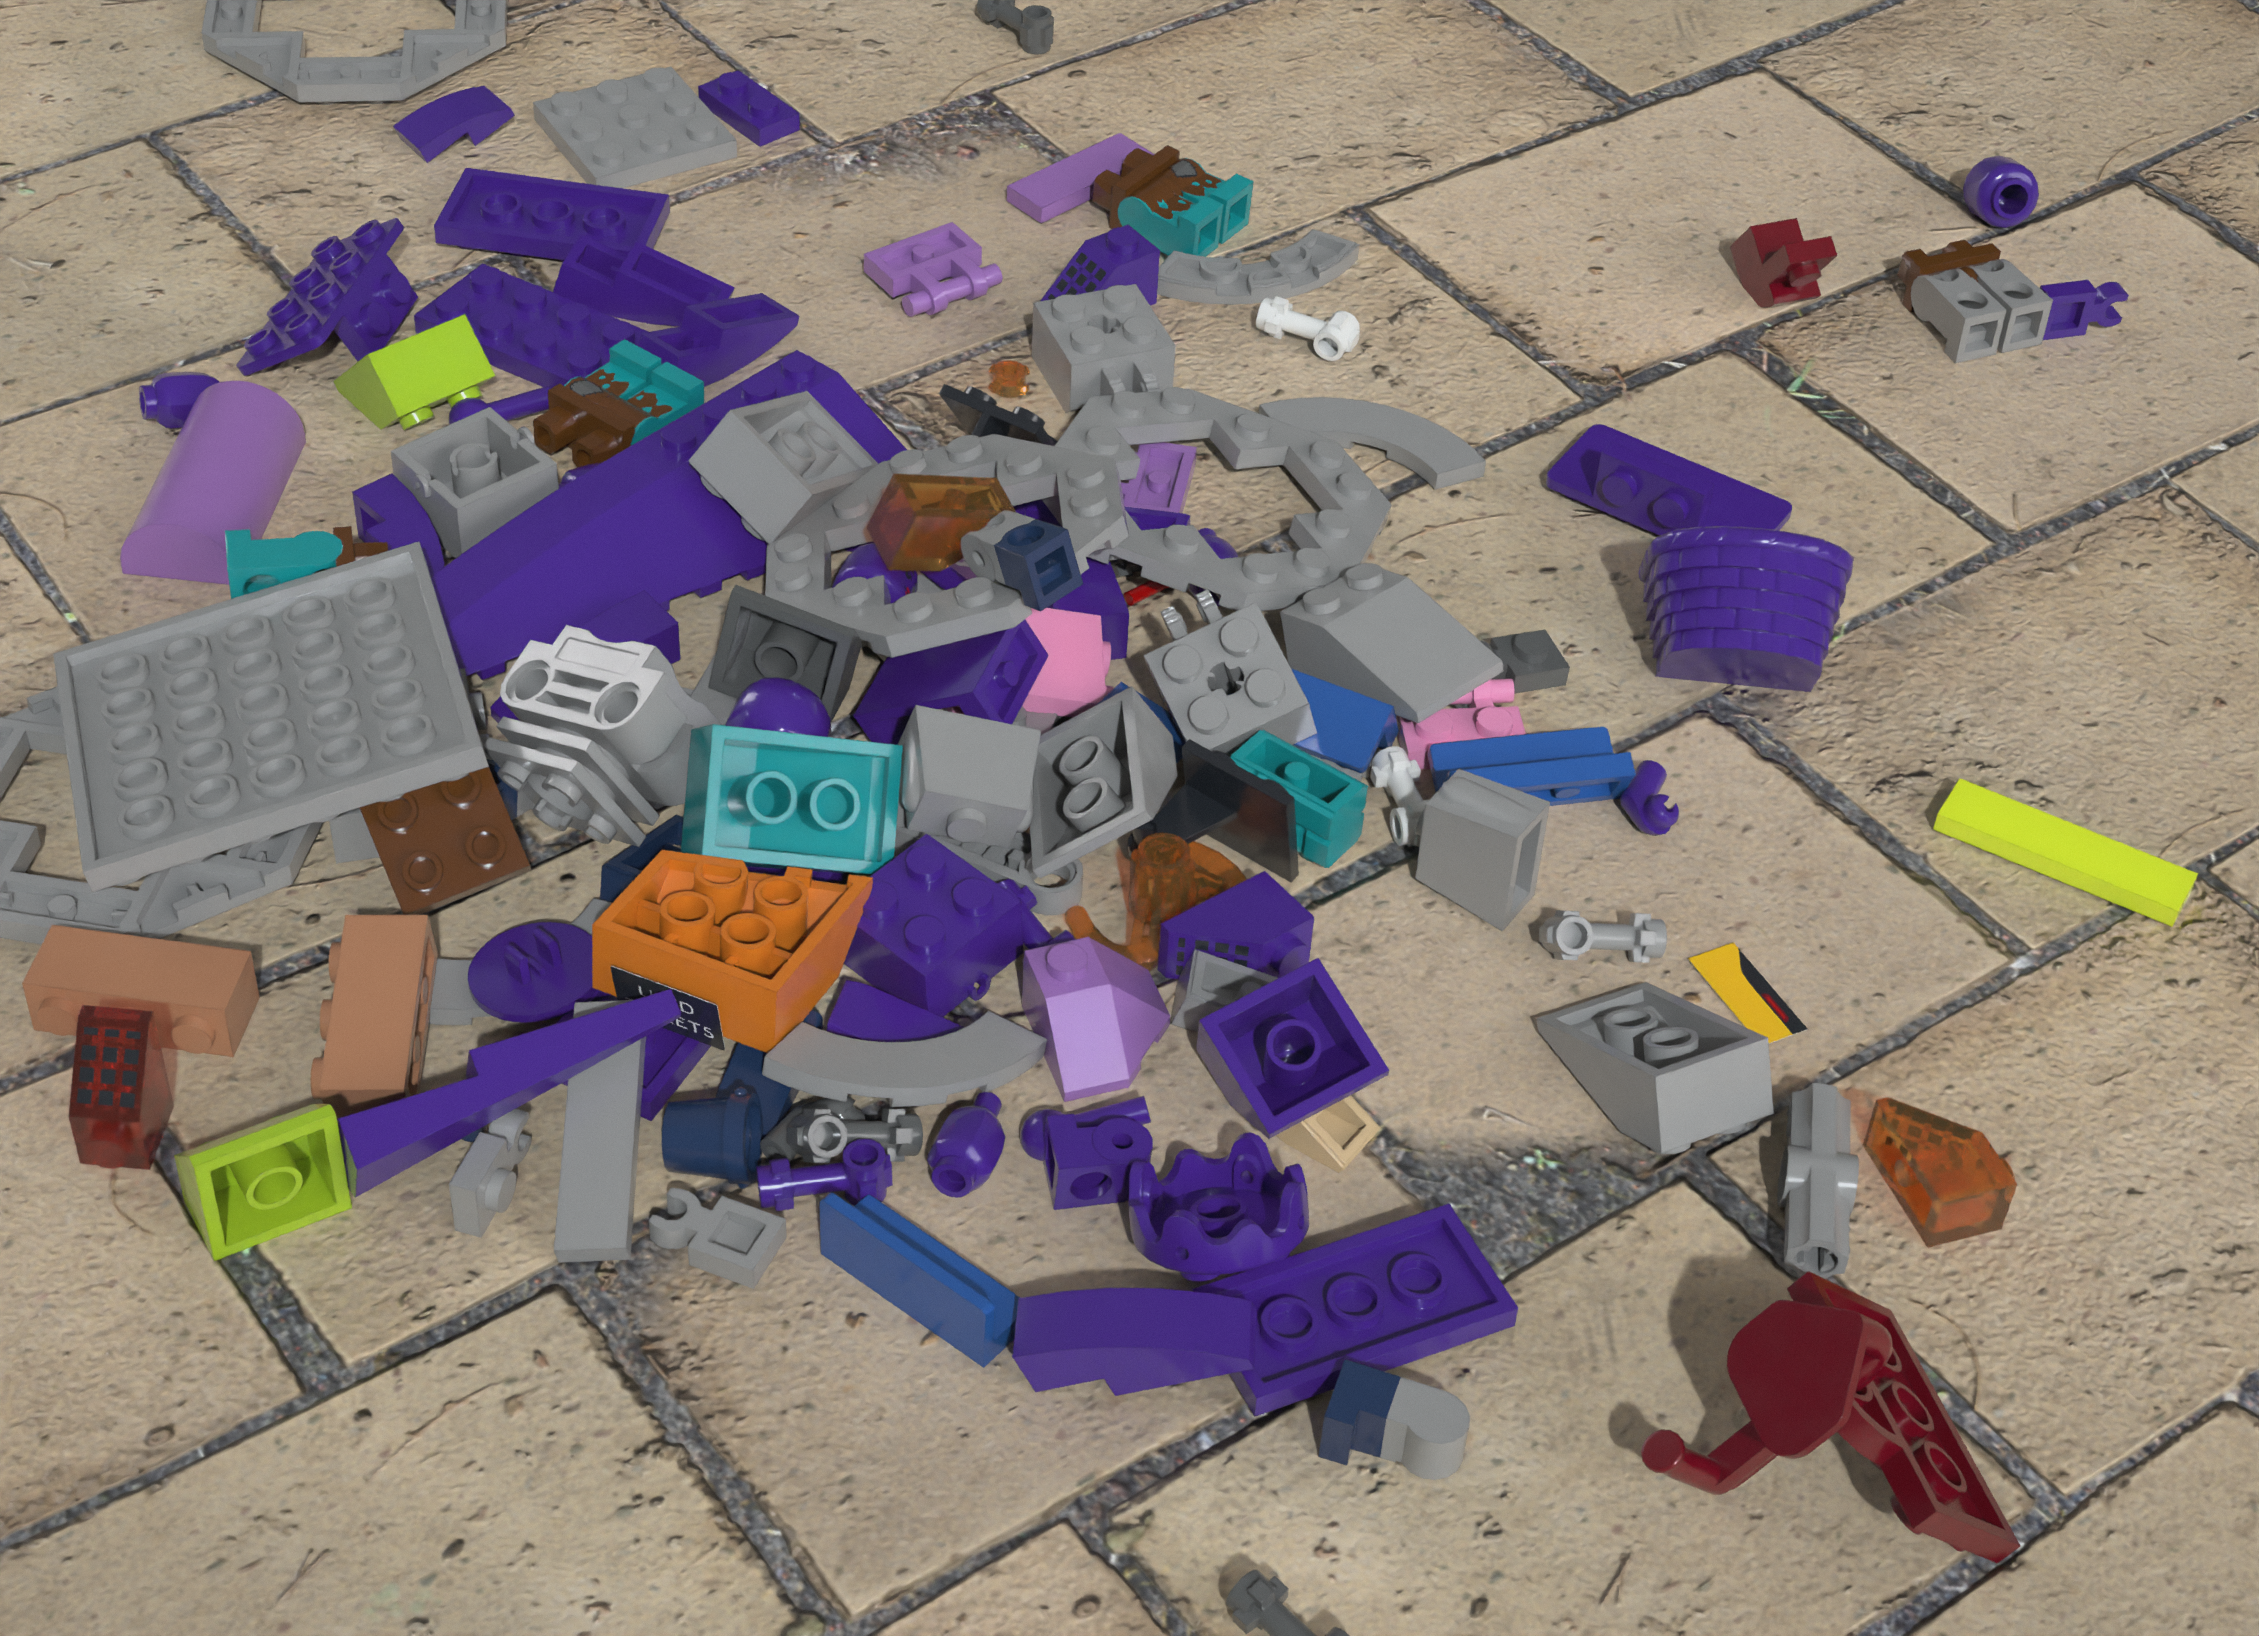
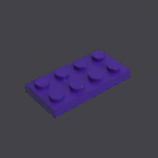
[434,168,670,262]
[414,263,648,388]
[1192,1204,1518,1417]

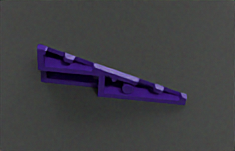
[337,989,681,1198]

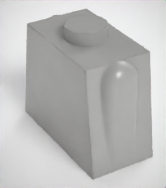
[898,705,1041,848]
[1415,769,1550,931]

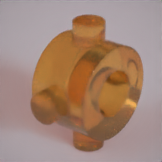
[989,360,1030,398]

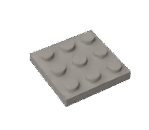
[533,67,737,188]

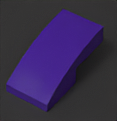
[393,86,515,163]

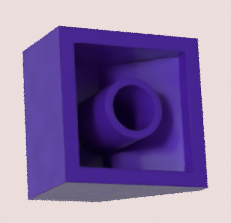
[1196,958,1389,1139]

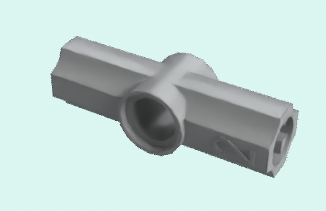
[1777,1083,1859,1279]

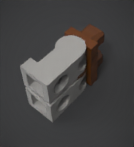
[1898,240,2053,363]

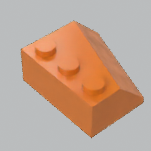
[592,850,873,1053]

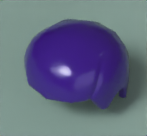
[725,677,832,737]

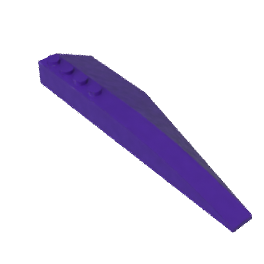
[431,350,907,680]

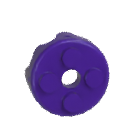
[1129,1132,1309,1281]

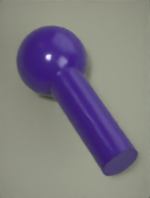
[449,386,551,425]
[1020,1096,1151,1161]

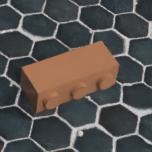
[310,915,438,1119]
[22,925,260,1057]

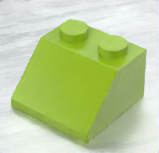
[333,314,495,431]
[174,1104,352,1261]

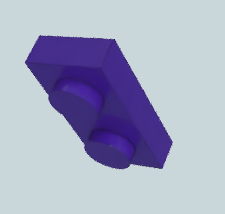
[698,70,800,147]

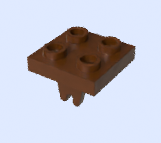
[360,767,531,915]

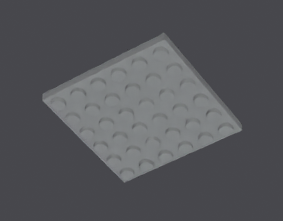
[53,542,489,893]

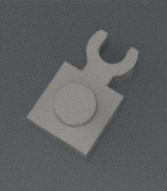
[449,1109,532,1238]
[649,1188,787,1289]

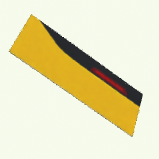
[1688,942,1808,1044]

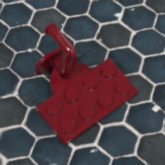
[1641,1271,2020,1563]

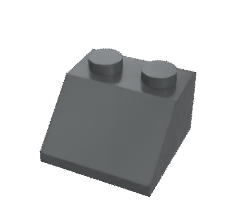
[708,585,862,722]

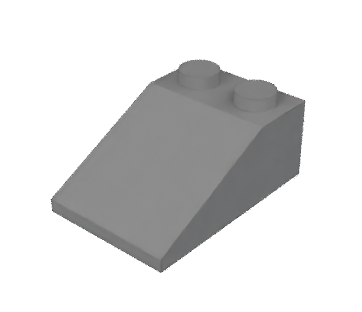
[689,391,878,544]
[1280,563,1504,723]
[1030,686,1178,879]
[1537,982,1774,1154]

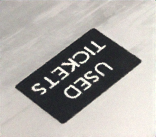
[610,966,725,1050]

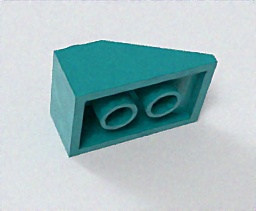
[681,724,903,875]

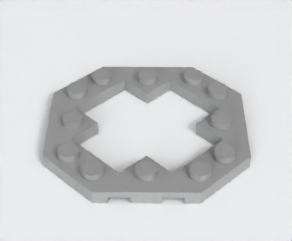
[201,0,508,105]
[1042,387,1392,611]
[765,434,1129,658]
[0,686,323,944]

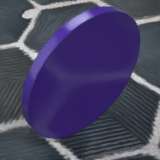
[468,922,597,1023]

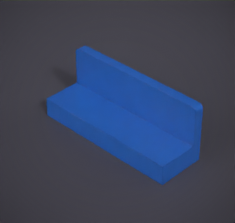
[1227,669,1399,773]
[1427,727,1636,806]
[820,1192,1020,1368]

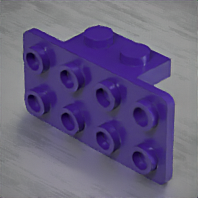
[236,218,418,376]
[1546,424,1792,535]

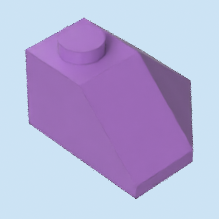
[1022,937,1170,1102]

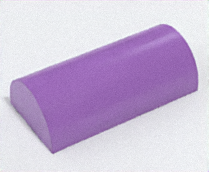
[120,381,306,585]

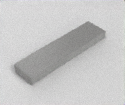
[554,1000,646,1263]

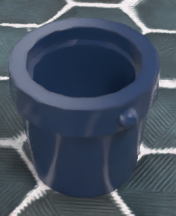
[662,1087,763,1189]

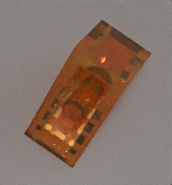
[866,474,1016,571]
[1863,1097,2017,1248]

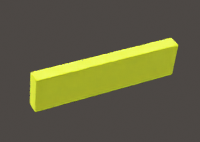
[1933,778,2198,927]

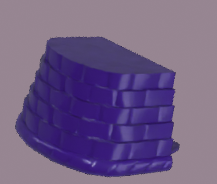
[1639,526,1854,692]

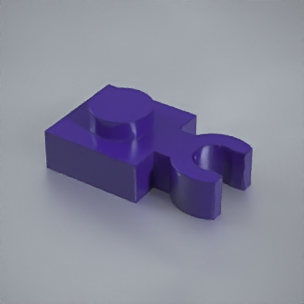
[2040,280,2129,340]

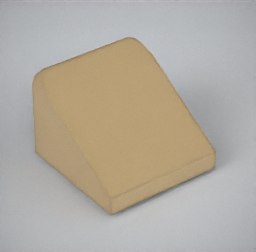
[1276,1095,1381,1173]

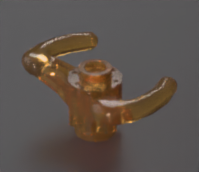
[1065,833,1247,972]

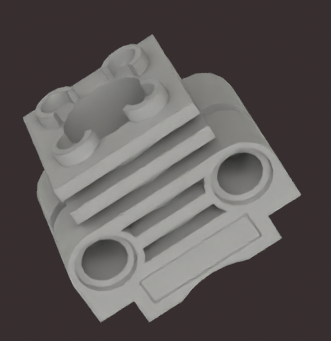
[483,625,721,847]

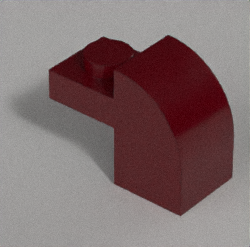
[1730,218,1838,308]

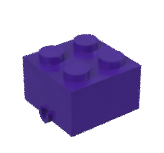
[844,834,1024,1017]

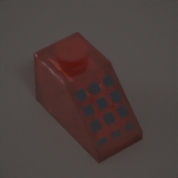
[68,1005,174,1170]

